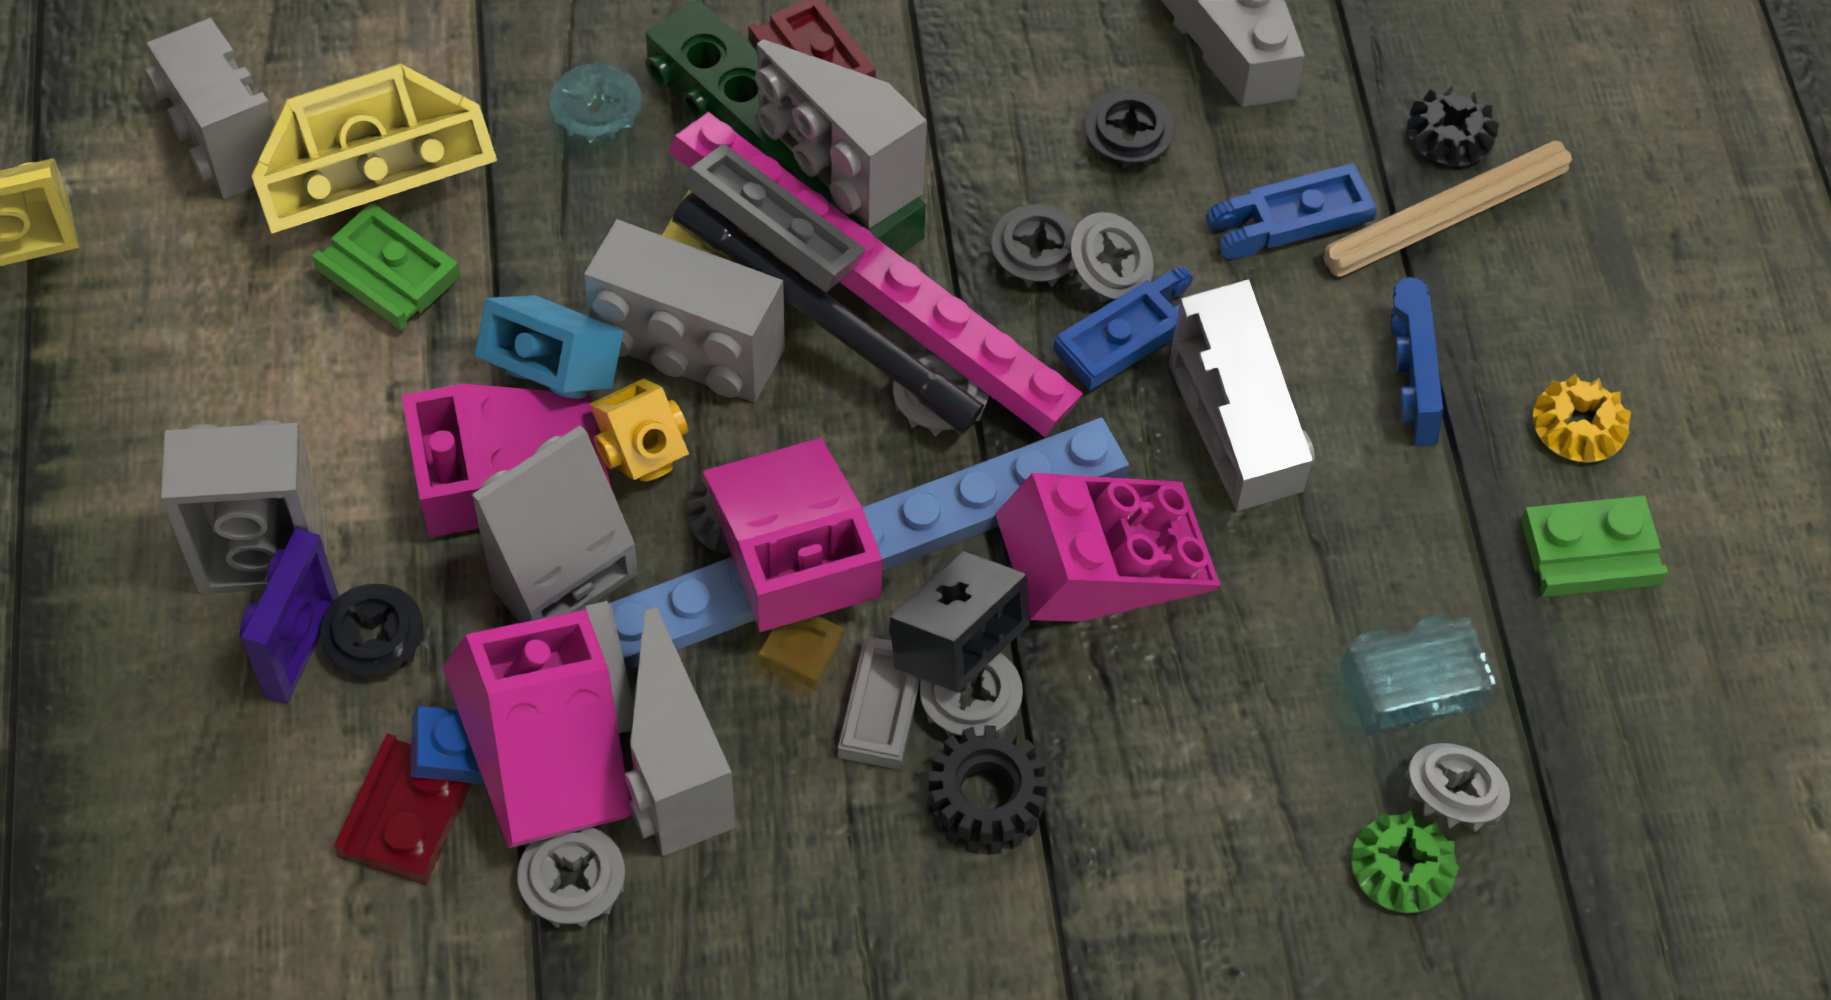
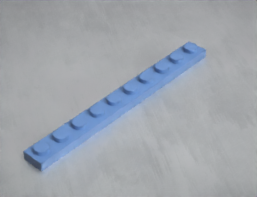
[608,417,1129,669]

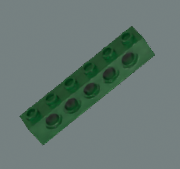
[645,0,926,256]

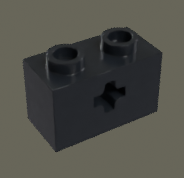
[889,551,1029,693]

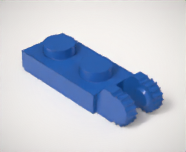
[1205,163,1377,260]
[1053,266,1203,391]
[1390,276,1443,446]

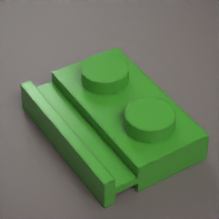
[312,202,461,331]
[1521,496,1668,597]

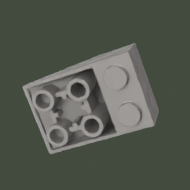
[755,39,927,229]
[472,425,638,623]

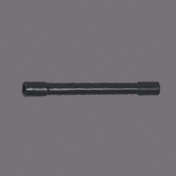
[672,192,984,434]

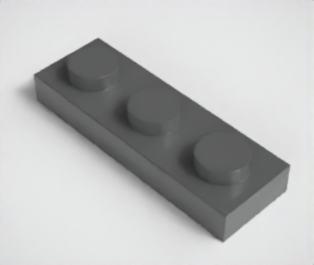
[683,143,866,292]

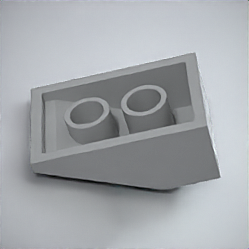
[625,607,736,857]

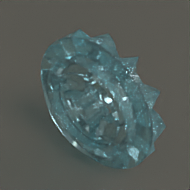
[550,63,642,143]

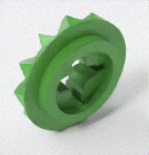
[1351,810,1459,913]

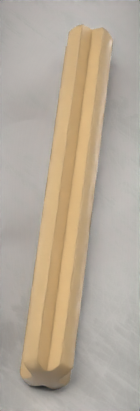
[1323,141,1572,277]

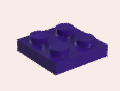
[240,528,339,704]

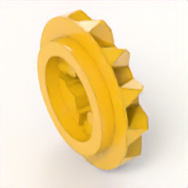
[1533,374,1631,463]

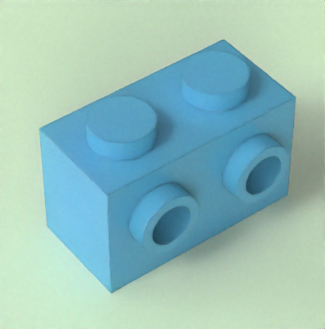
[475,295,624,398]

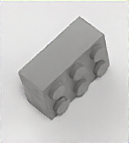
[584,219,785,403]
[161,420,328,594]

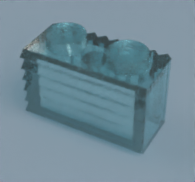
[1340,615,1496,736]

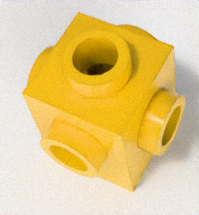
[589,378,689,481]

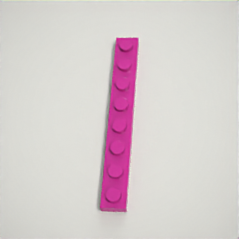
[668,112,1083,438]

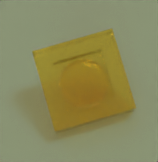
[759,616,845,691]

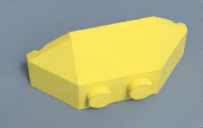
[251,64,497,234]

